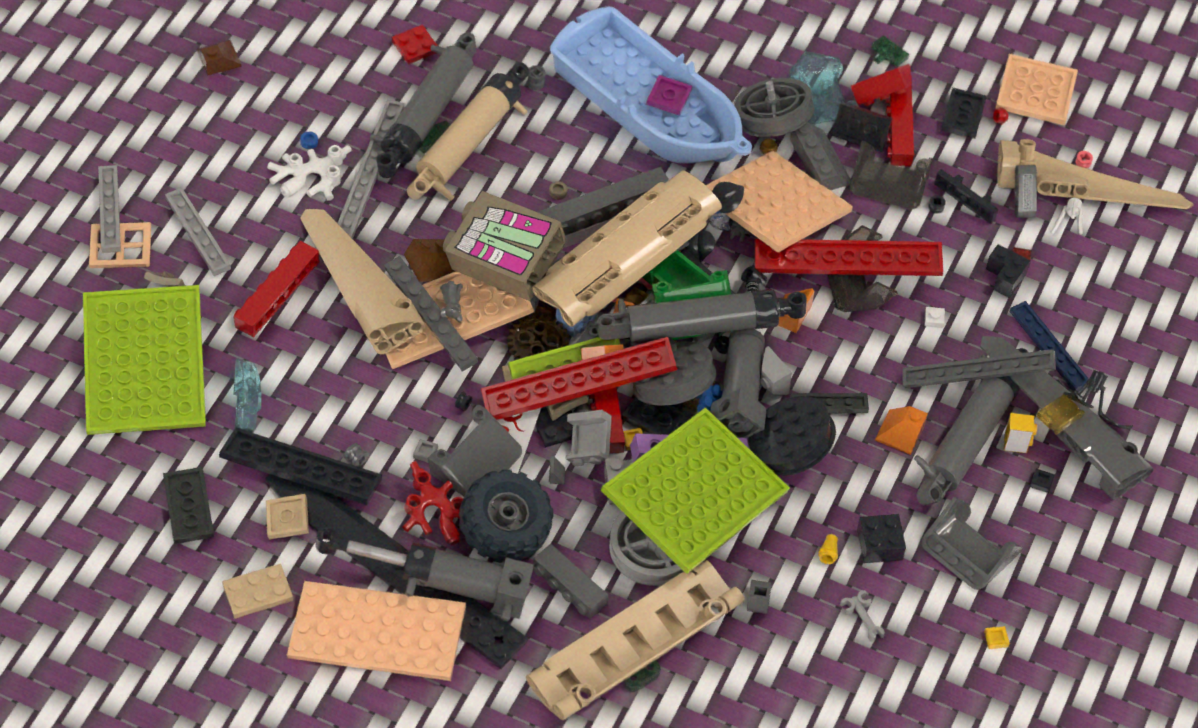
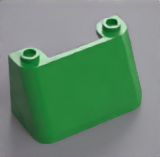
[652,270,732,340]

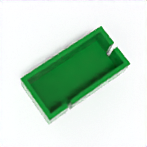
[642,250,710,289]

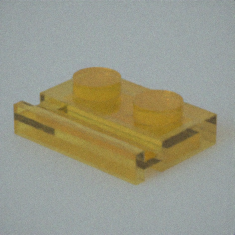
[1036,394,1084,435]

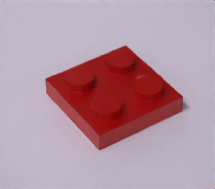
[392,24,438,65]

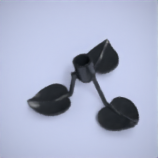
[685,182,744,262]
[1056,370,1133,429]

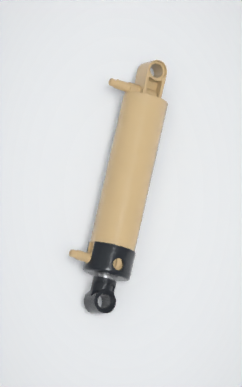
[407,62,530,201]

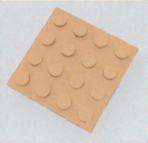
[995,54,1078,125]

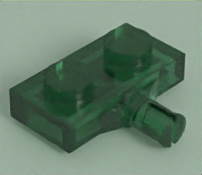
[871,35,910,67]

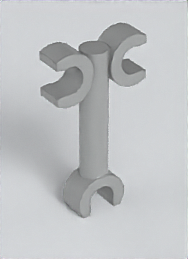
[840,590,884,642]

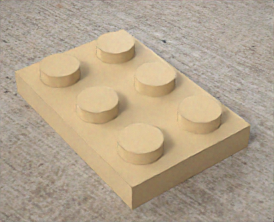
[222,564,293,619]

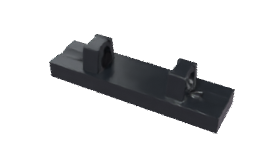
[934,169,998,224]

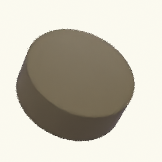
[549,182,568,200]

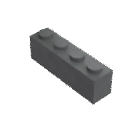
[533,544,608,619]

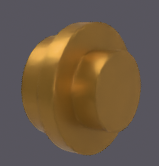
[759,139,778,155]

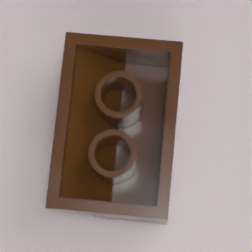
[404,239,456,282]

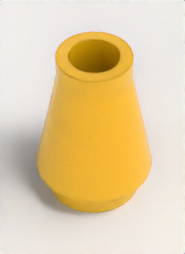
[818,534,838,564]

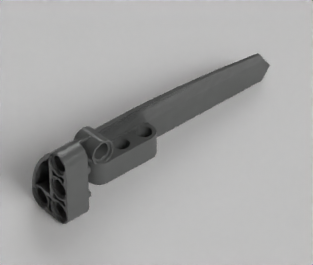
[980,336,1154,500]

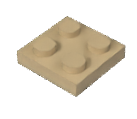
[266,494,309,539]

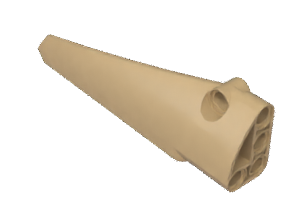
[997,139,1194,209]
[300,209,425,354]

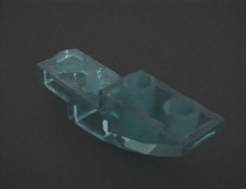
[233,358,261,432]

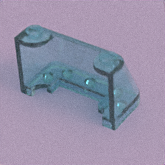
[789,51,859,124]

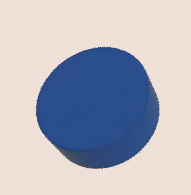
[300,131,318,149]

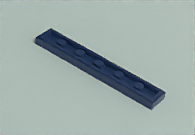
[1009,301,1089,391]

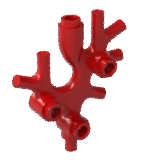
[402,461,463,546]

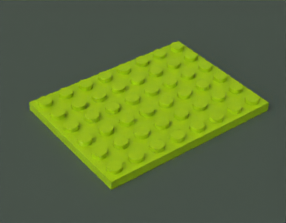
[83,285,206,435]
[601,408,790,574]

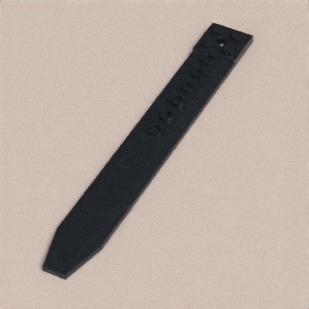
[266,474,528,669]

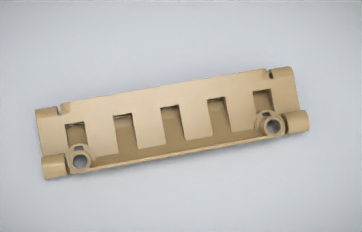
[526,560,745,720]

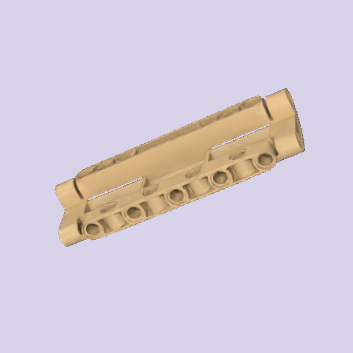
[532,170,722,327]

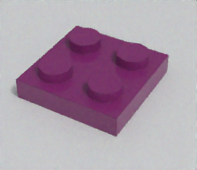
[646,75,692,116]

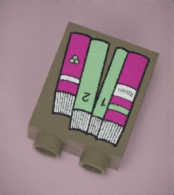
[443,191,566,301]

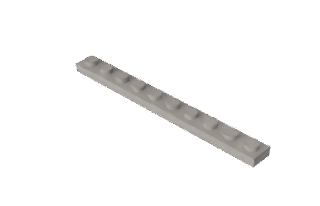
[337,99,405,239]

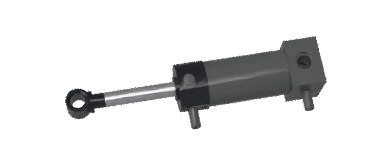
[315,526,534,621]

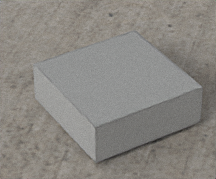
[413,439,438,462]

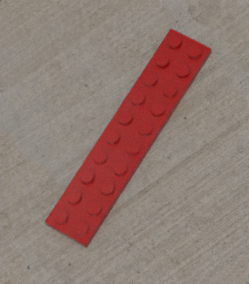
[755,239,944,276]
[481,337,677,420]

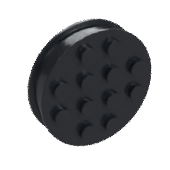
[748,396,836,476]

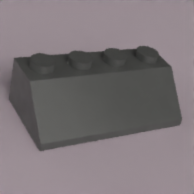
[790,123,852,190]

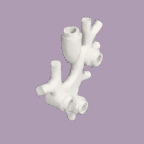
[268,145,352,201]

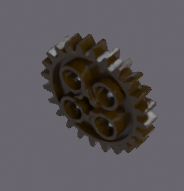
[507,313,569,360]

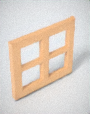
[89,222,151,268]

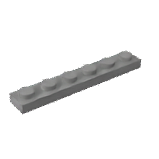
[98,165,121,253]
[165,188,231,276]

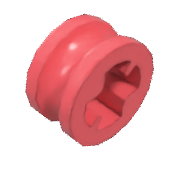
[1075,151,1093,169]

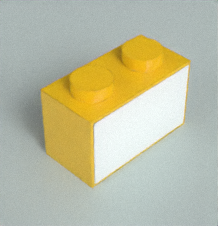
[1004,413,1037,453]

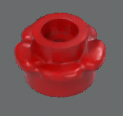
[993,107,1009,125]

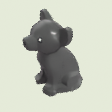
[439,281,463,322]

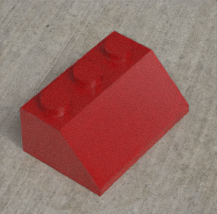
[850,64,911,106]

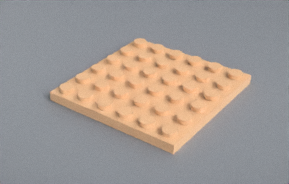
[706,151,853,252]

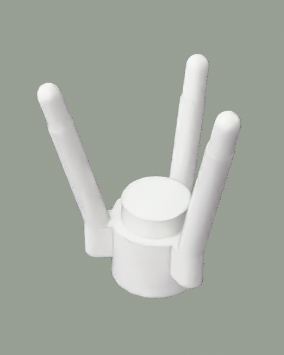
[1051,198,1083,234]

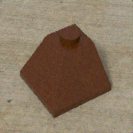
[197,40,242,76]

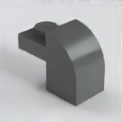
[747,580,771,614]

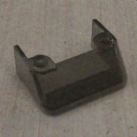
[827,225,898,313]

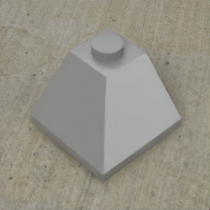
[760,346,792,395]

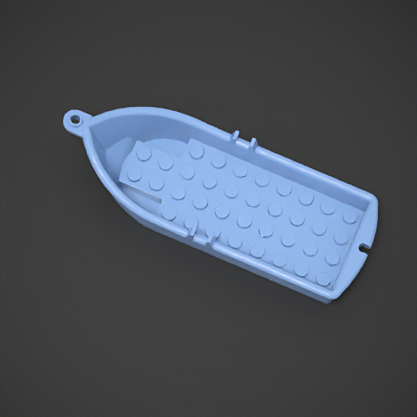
[550,7,752,163]

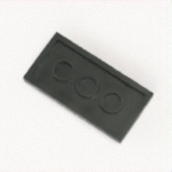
[163,467,214,544]

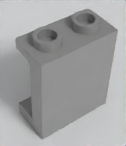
[566,410,611,466]

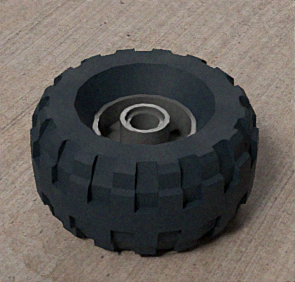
[459,469,554,563]

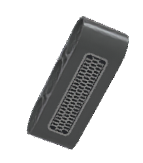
[1015,165,1037,218]

